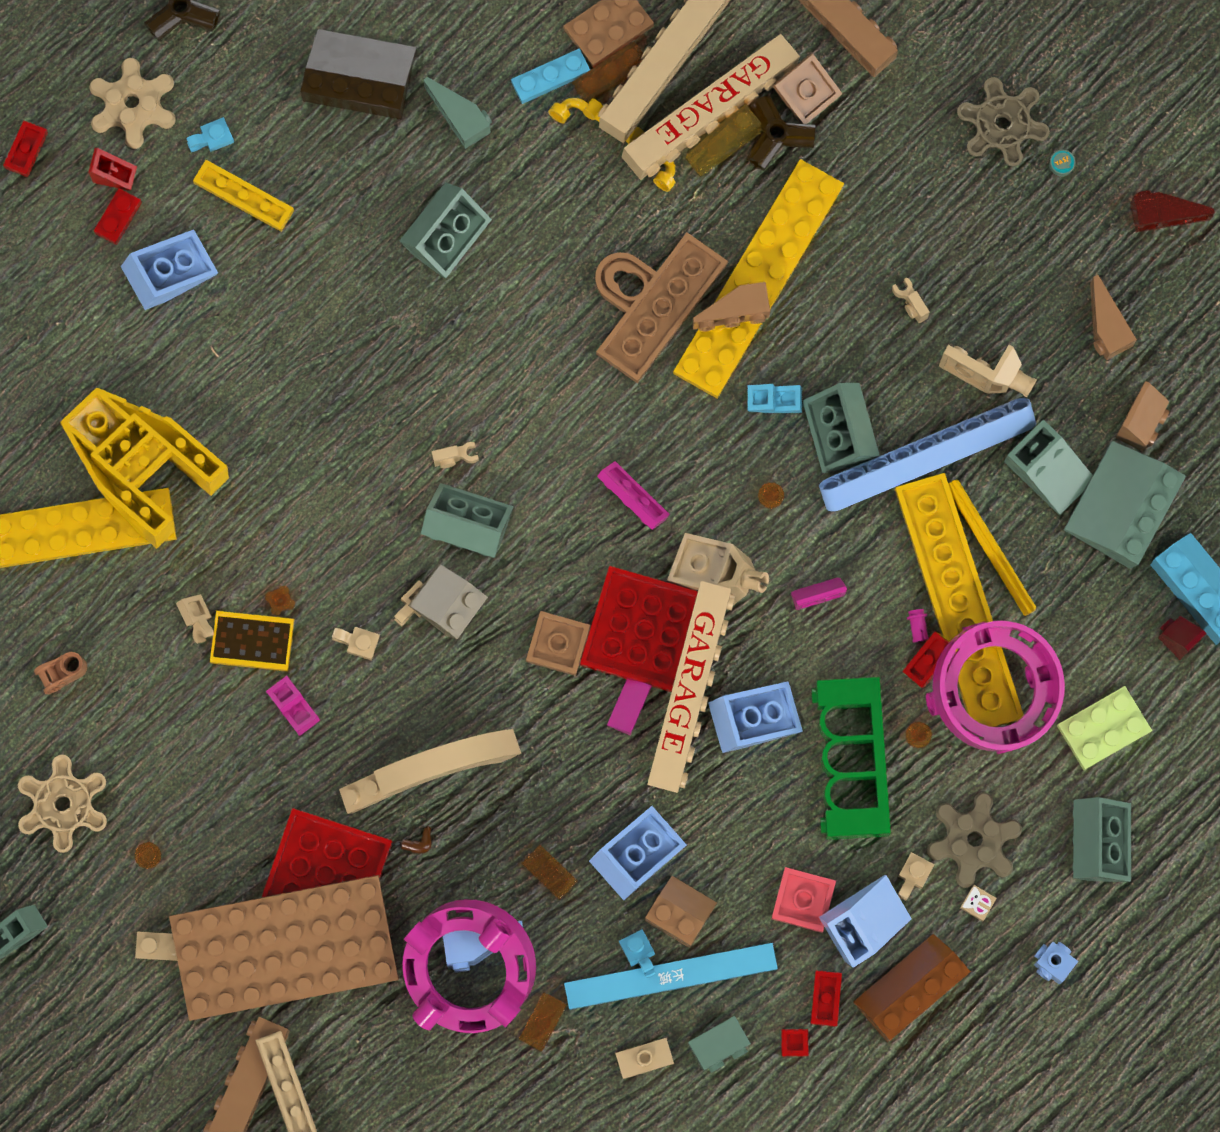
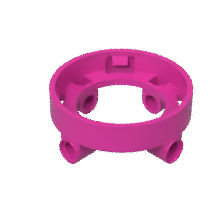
[926,621,1065,754]
[403,899,536,1033]

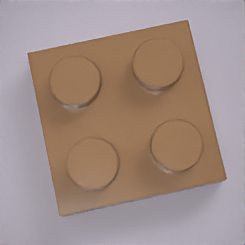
[772,54,842,124]
[526,611,590,676]

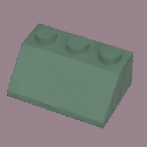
[400,182,492,278]
[802,383,880,473]
[421,483,514,558]
[1072,797,1131,882]

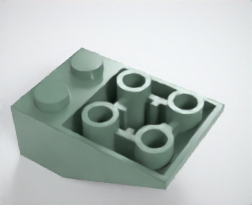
[1004,419,1093,515]

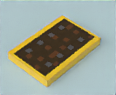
[210,611,295,671]

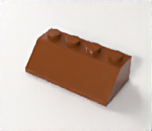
[853,934,971,1043]

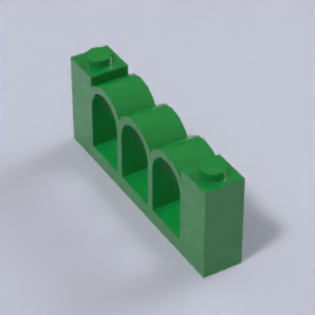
[811,677,891,840]

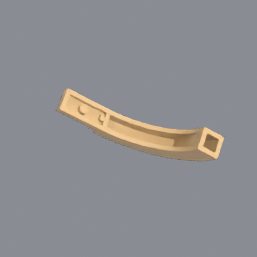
[339,729,521,814]

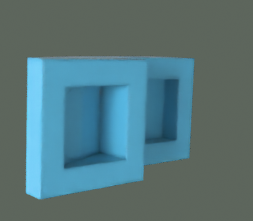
[748,384,802,413]

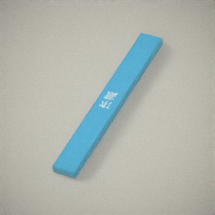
[564,943,778,1010]

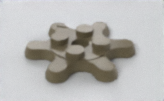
[957,77,1050,167]
[927,792,1022,888]

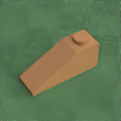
[1090,275,1137,360]

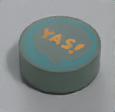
[1049,150,1076,176]

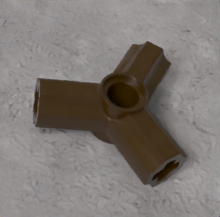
[144,0,220,41]
[746,95,815,171]

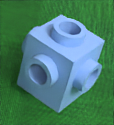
[1034,942,1078,984]

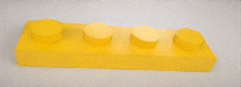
[193,160,294,232]

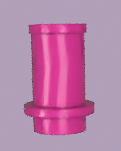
[907,609,929,643]

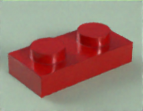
[3,120,48,177]
[94,188,142,245]
[902,631,949,688]
[810,970,842,1027]

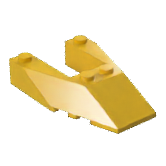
[60,388,229,549]

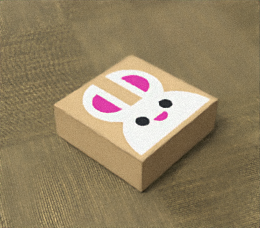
[960,885,997,922]

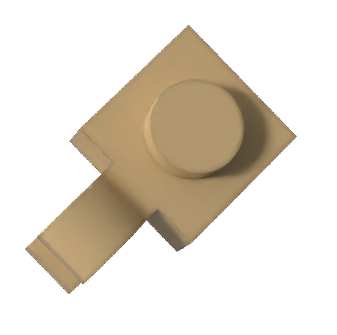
[892,278,930,323]
[432,442,479,468]
[394,580,424,627]
[176,594,214,644]
[332,627,380,661]
[898,852,934,901]

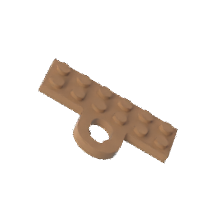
[595,233,728,384]

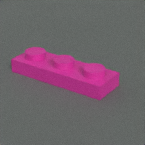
[597,461,670,530]

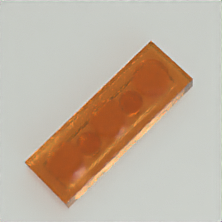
[572,41,643,103]

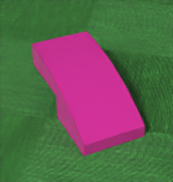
[266,676,320,736]

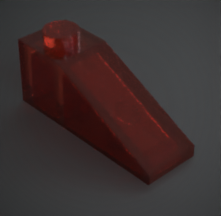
[1130,190,1215,232]

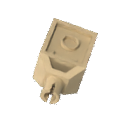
[939,345,1037,397]
[667,533,769,605]

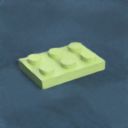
[1057,686,1152,770]

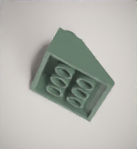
[1063,441,1186,569]

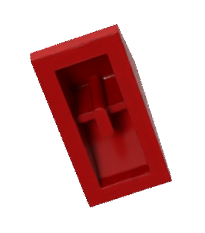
[88,148,137,191]

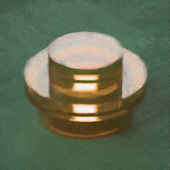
[758,483,784,509]
[905,722,932,748]
[135,842,161,869]

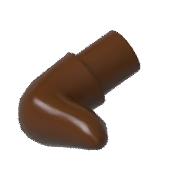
[401,826,432,854]

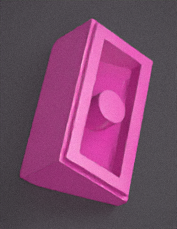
[791,577,847,610]
[607,679,652,736]

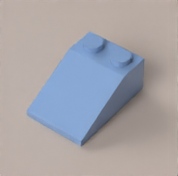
[121,229,218,310]
[708,681,803,753]
[589,806,686,900]
[443,921,523,973]

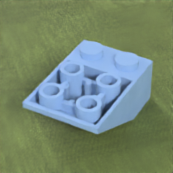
[819,875,911,967]

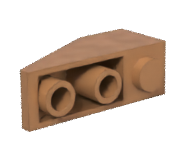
[692,282,770,331]

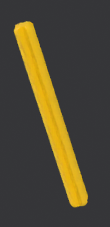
[948,479,1036,616]

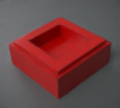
[781,1029,808,1057]

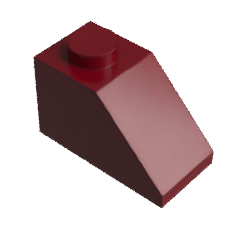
[1158,616,1207,660]

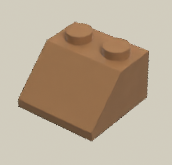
[1115,381,1170,452]
[645,876,717,948]

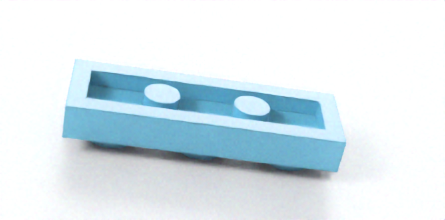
[511,48,590,104]

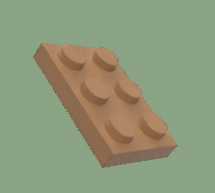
[563,0,654,68]

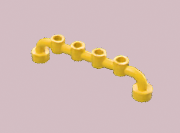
[548,97,676,192]

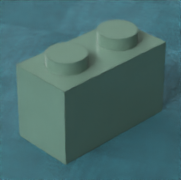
[688,1016,751,1073]

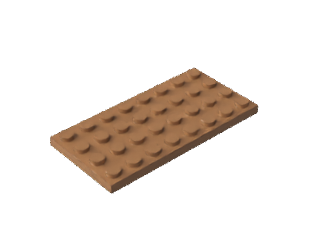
[169,875,399,1021]

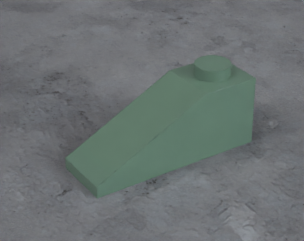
[424,77,492,149]
[0,905,48,959]

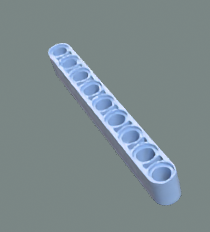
[819,398,1036,511]

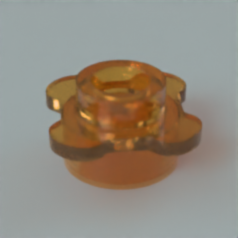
[265,586,295,616]

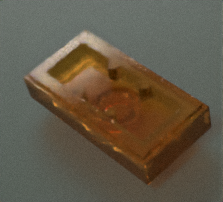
[522,845,578,901]
[519,992,567,1052]

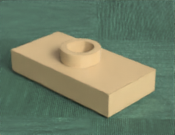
[615,1038,674,1079]

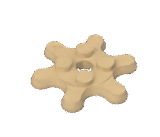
[89,58,176,149]
[18,755,107,853]

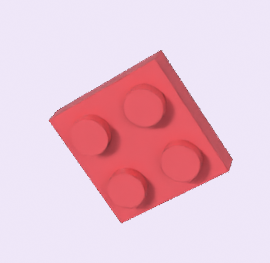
[771,867,836,933]

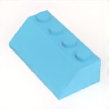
[1150,533,1220,645]

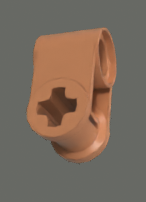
[34,652,87,695]

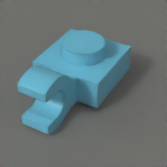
[186,117,234,152]
[619,929,656,978]

